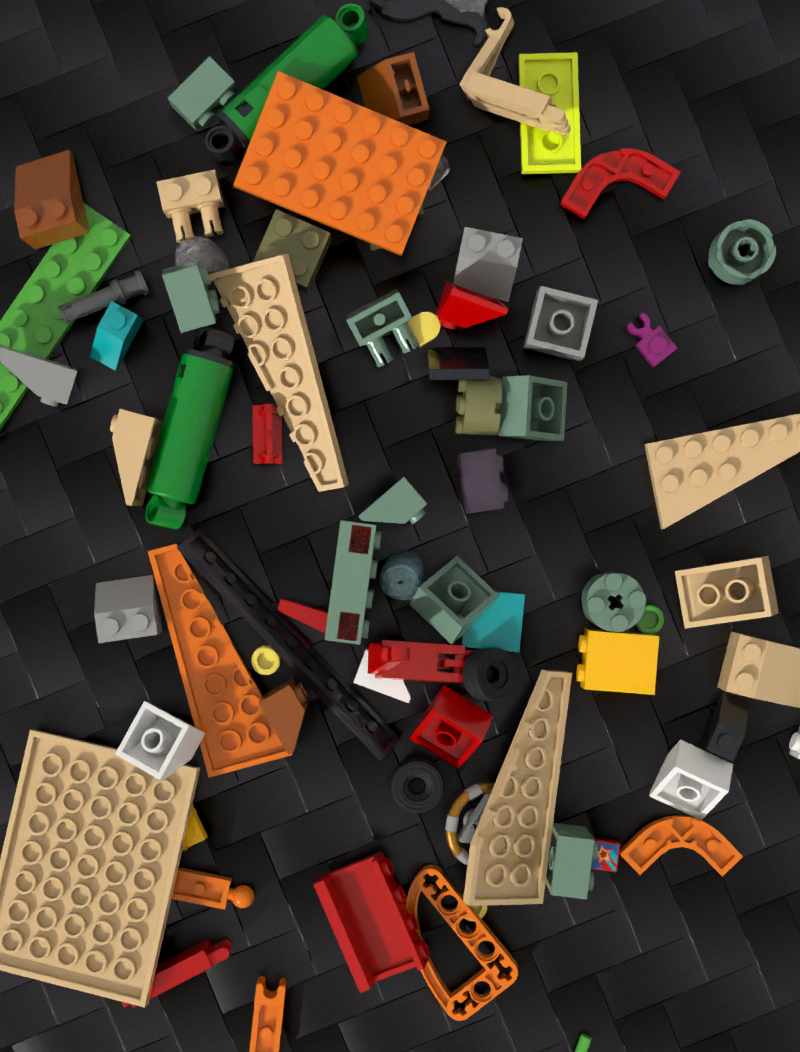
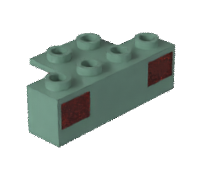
[325,520,382,645]

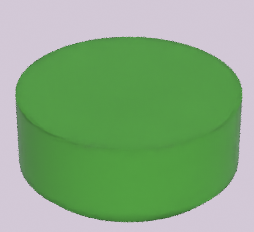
[635,605,664,634]

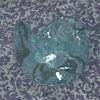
[379,550,424,600]

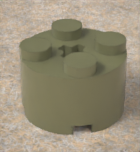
[455,376,502,436]

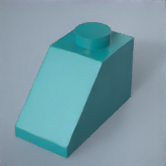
[90,301,144,371]

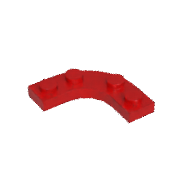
[559,148,681,219]

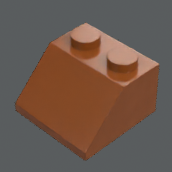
[259,678,309,755]

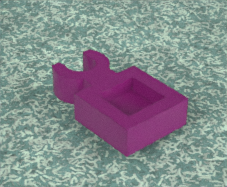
[626,313,677,367]

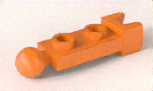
[172,867,254,910]
[249,976,287,1052]

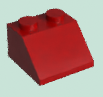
[409,685,494,769]

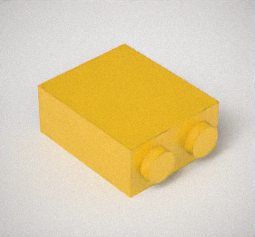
[576,628,659,695]

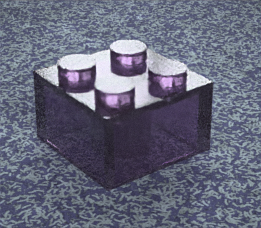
[457,449,508,514]

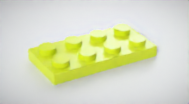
[518,52,581,174]

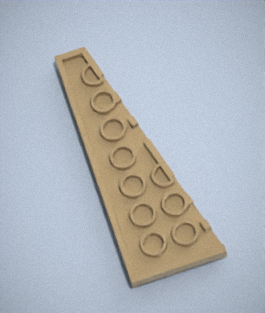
[209,254,349,492]

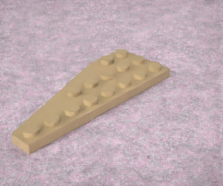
[463,669,572,906]

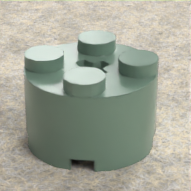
[708,219,776,285]
[582,572,646,632]

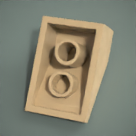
[110,409,163,506]
[675,556,779,628]
[717,631,800,708]

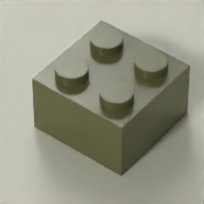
[253,209,332,293]

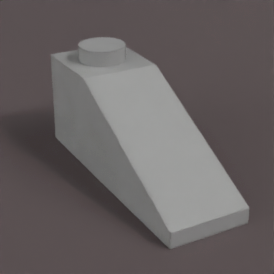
[0,345,77,407]

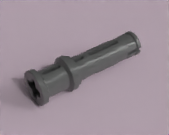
[58,270,150,324]

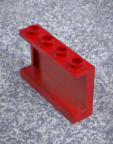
[313,851,430,993]

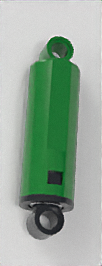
[205,3,370,166]
[145,325,235,530]

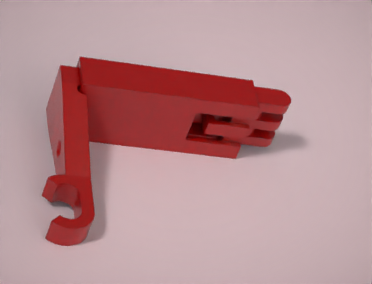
[367,640,474,683]
[121,939,232,1008]

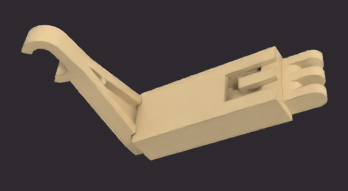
[460,7,571,135]

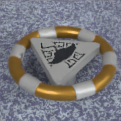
[445,782,495,865]

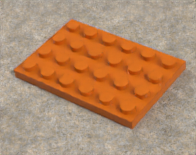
[233,71,446,256]

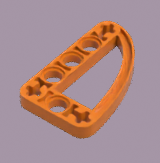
[406,864,518,1021]

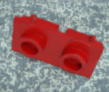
[252,404,282,464]

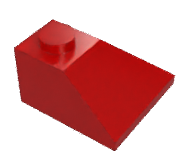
[435,281,509,330]

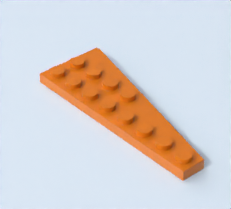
[148,543,293,778]

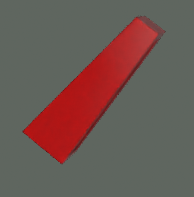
[278,598,351,637]

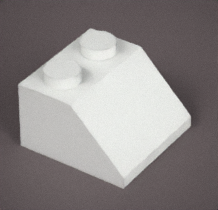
[115,701,205,781]
[649,740,733,820]

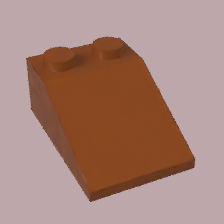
[14,149,90,250]

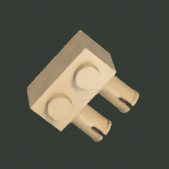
[157,169,225,243]

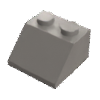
[453,227,523,302]
[94,575,163,643]

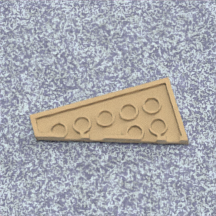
[644,414,800,529]

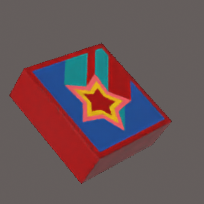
[591,838,621,872]

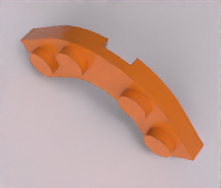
[619,815,743,877]

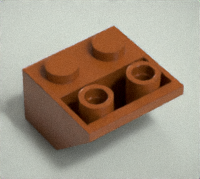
[357,52,430,125]

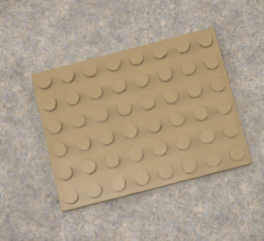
[0,729,200,1007]

